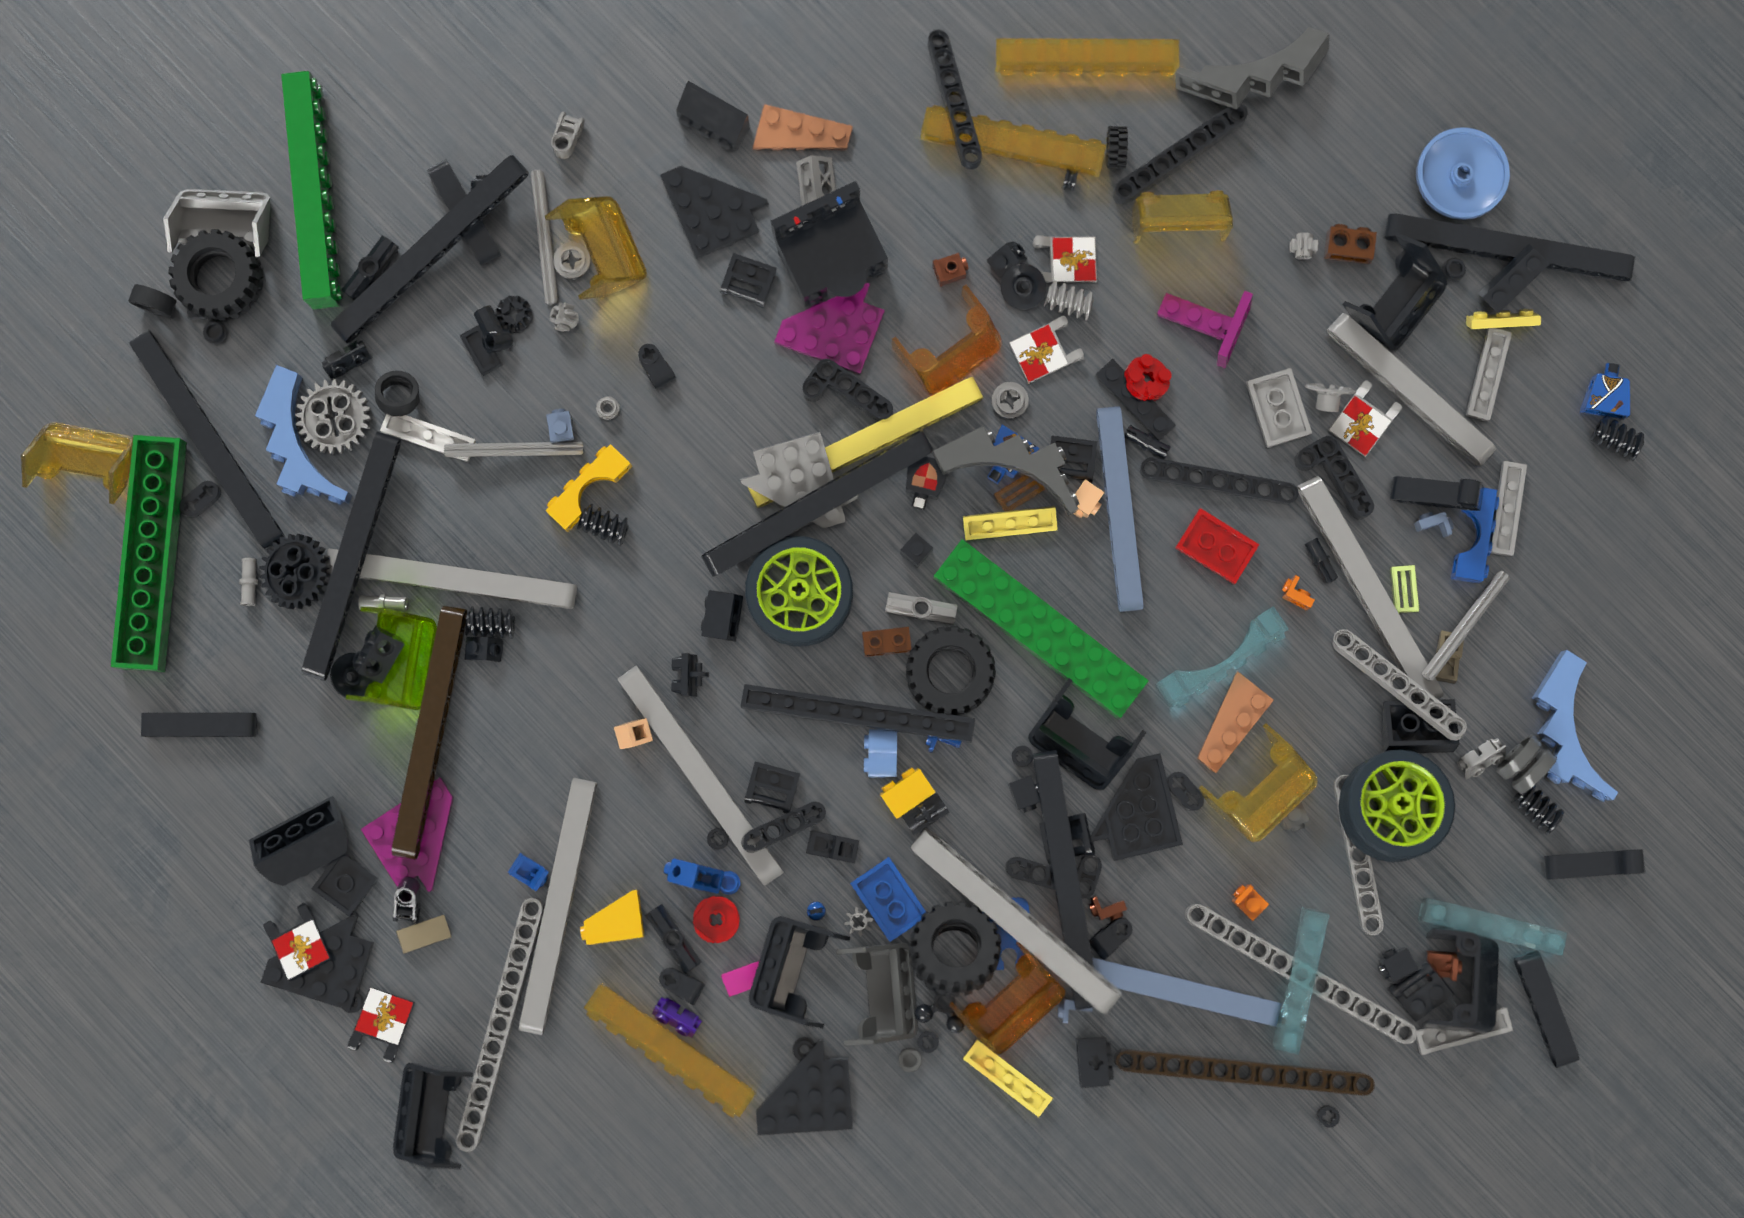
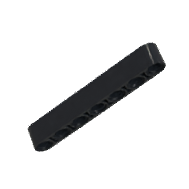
[1113,103,1248,205]

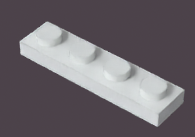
[380,414,476,462]

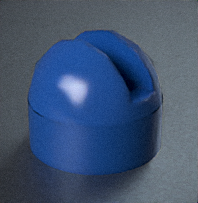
[807,902,826,921]

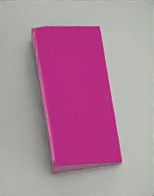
[721,961,759,997]

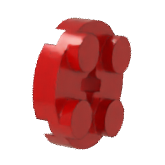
[1124,354,1172,401]
[693,896,740,943]

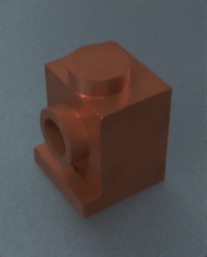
[932,253,969,287]

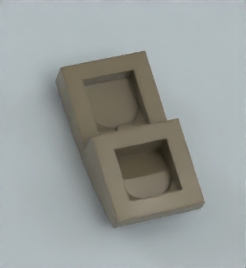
[1435,630,1464,684]
[396,915,451,954]

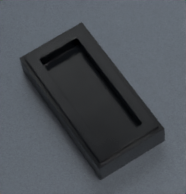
[459,325,503,376]

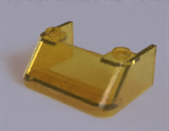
[1133,190,1233,243]
[545,196,647,300]
[21,422,133,504]
[1199,723,1318,842]

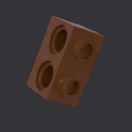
[1324,224,1377,264]
[862,627,911,657]

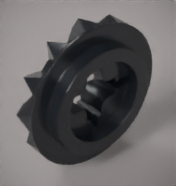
[496,295,532,332]

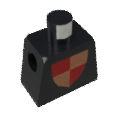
[906,456,949,510]

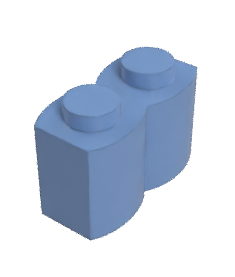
[864,729,897,778]

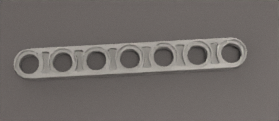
[1332,629,1467,740]
[1334,775,1383,935]

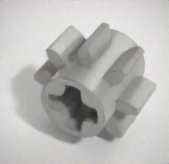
[1290,233,1318,259]
[550,303,579,332]
[844,907,873,936]

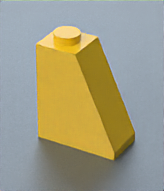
[580,890,645,945]

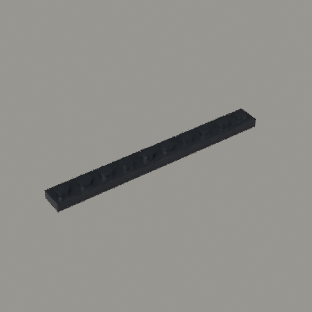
[740,684,975,743]

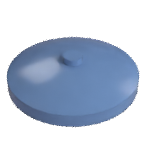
[1416,128,1510,220]

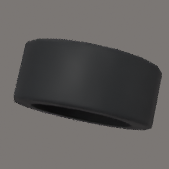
[128,284,177,318]
[375,371,419,416]

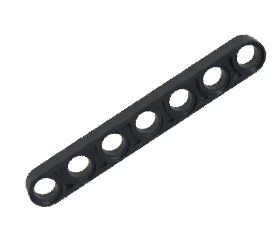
[928,29,982,169]
[1140,457,1298,505]

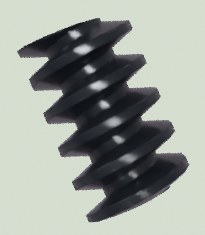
[1591,416,1644,461]
[577,504,629,546]
[465,606,515,639]
[1511,785,1564,835]

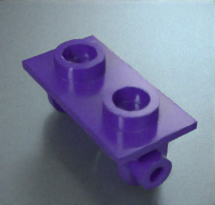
[652,997,702,1038]

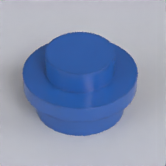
[720,871,740,895]

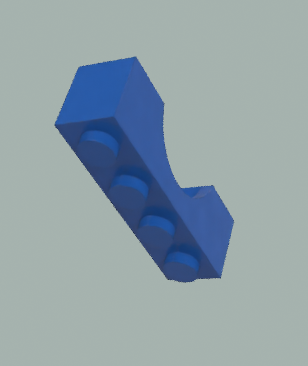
[1451,488,1499,584]

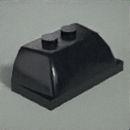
[249,796,348,886]

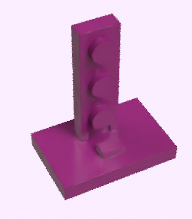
[1157,291,1253,368]

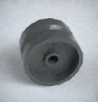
[1496,734,1557,794]

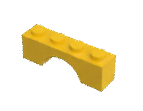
[545,444,632,532]

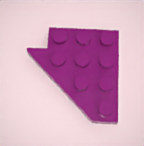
[774,283,885,375]
[361,778,454,892]

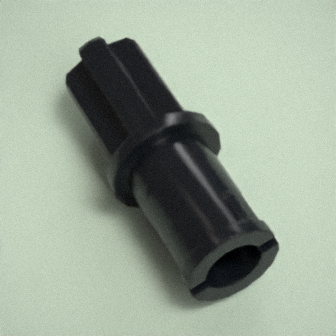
[1304,538,1338,584]

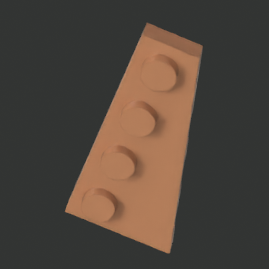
[753,104,853,150]
[1197,671,1274,773]

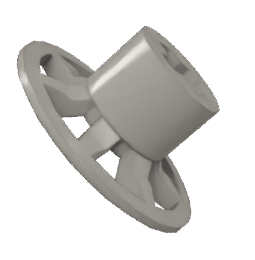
[1305,383,1356,412]

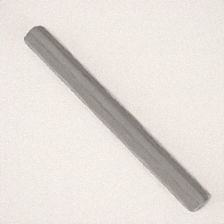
[531,170,558,305]
[444,442,583,457]
[1422,571,1510,681]

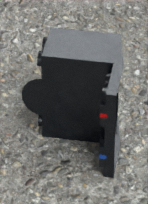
[771,181,888,307]

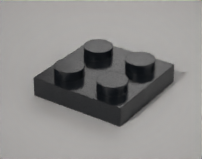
[311,854,378,917]

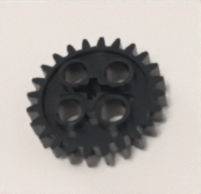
[259,534,332,610]

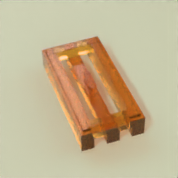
[994,475,1045,512]

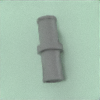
[239,558,258,606]
[358,594,408,613]

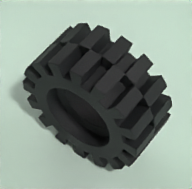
[1106,126,1128,168]

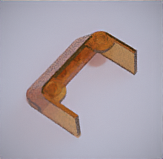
[892,284,1002,396]
[949,942,1065,1054]

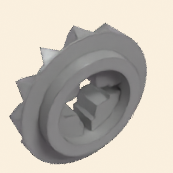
[553,242,590,279]
[992,382,1029,419]

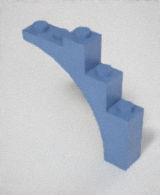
[255,365,352,505]
[1532,650,1618,802]

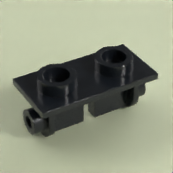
[321,340,372,380]

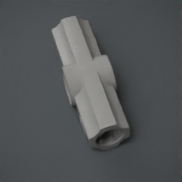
[885,592,958,625]

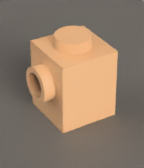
[1074,480,1104,518]
[614,718,653,749]

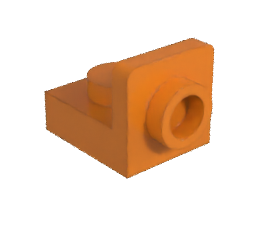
[1282,575,1315,611]
[1232,884,1269,921]

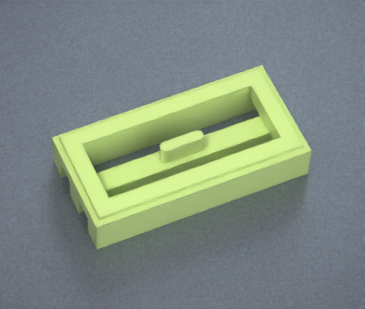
[1390,565,1419,613]

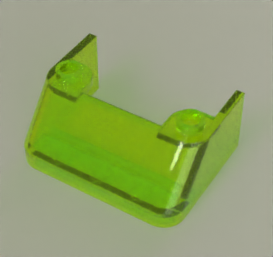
[346,607,437,710]

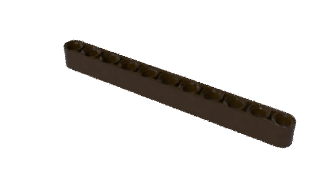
[392,606,467,860]
[1114,1049,1375,1096]

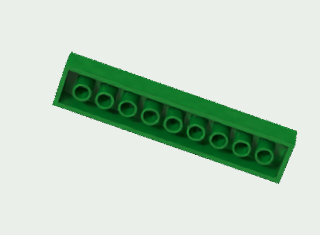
[281,71,343,309]
[111,435,187,672]
[933,539,1149,719]

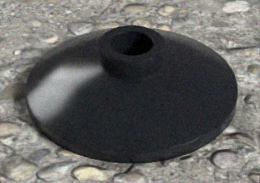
[1001,264,1046,310]
[330,653,375,699]

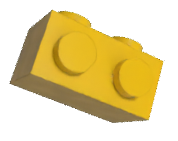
[880,767,936,819]

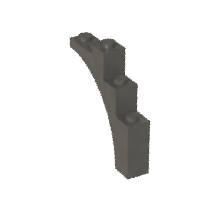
[933,426,1079,516]

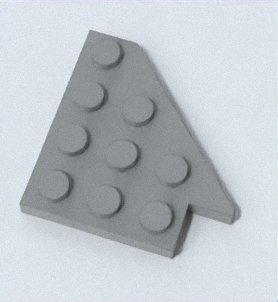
[740,432,846,528]

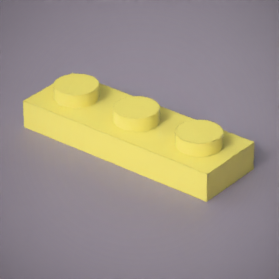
[1466,309,1541,329]

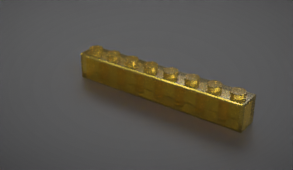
[995,38,1179,76]
[921,105,1106,177]
[584,983,756,1118]

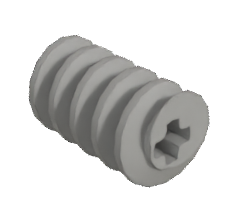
[1043,280,1094,321]

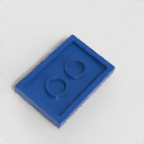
[850,857,926,942]

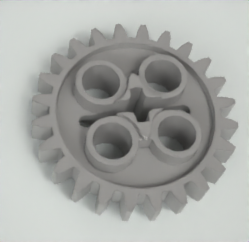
[295,379,372,455]

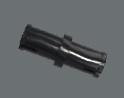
[1124,424,1171,459]

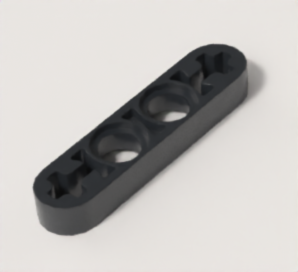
[741,802,826,853]

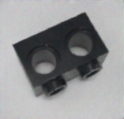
[353,625,405,684]

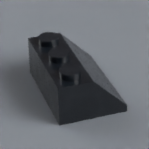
[676,81,750,151]
[1382,699,1460,753]

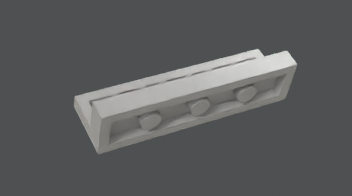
[796,155,836,206]

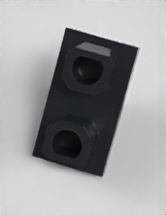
[671,653,709,697]
[902,793,950,835]

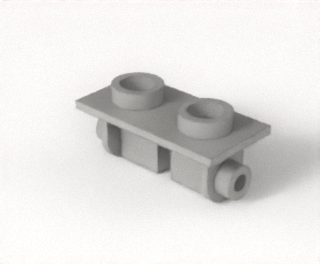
[1457,738,1506,780]

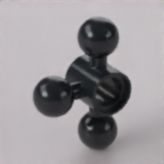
[914,981,965,1033]

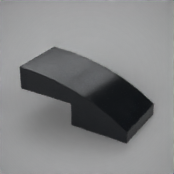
[806,831,860,864]

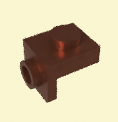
[1089,896,1127,921]
[1426,951,1462,981]

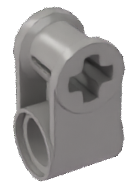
[551,111,585,159]

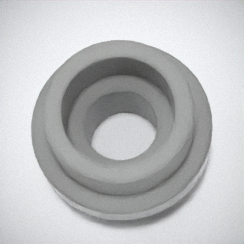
[596,397,620,420]

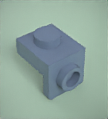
[546,409,574,443]
[1414,512,1453,538]
[1058,998,1093,1024]

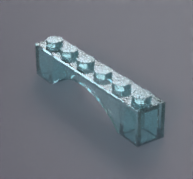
[1155,606,1289,708]
[1418,898,1568,956]
[1272,907,1329,1054]

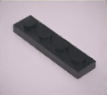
[1095,359,1176,441]

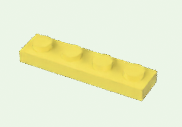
[963,506,1058,540]
[963,1040,1053,1117]

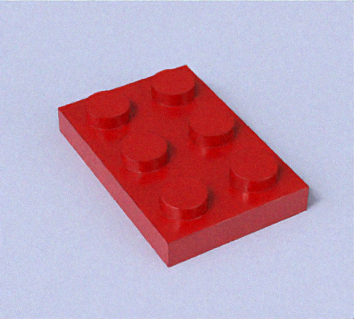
[1175,508,1260,585]

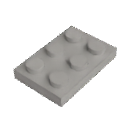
[1246,368,1312,448]

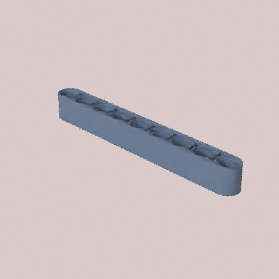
[1096,406,1143,612]
[1092,958,1282,1027]

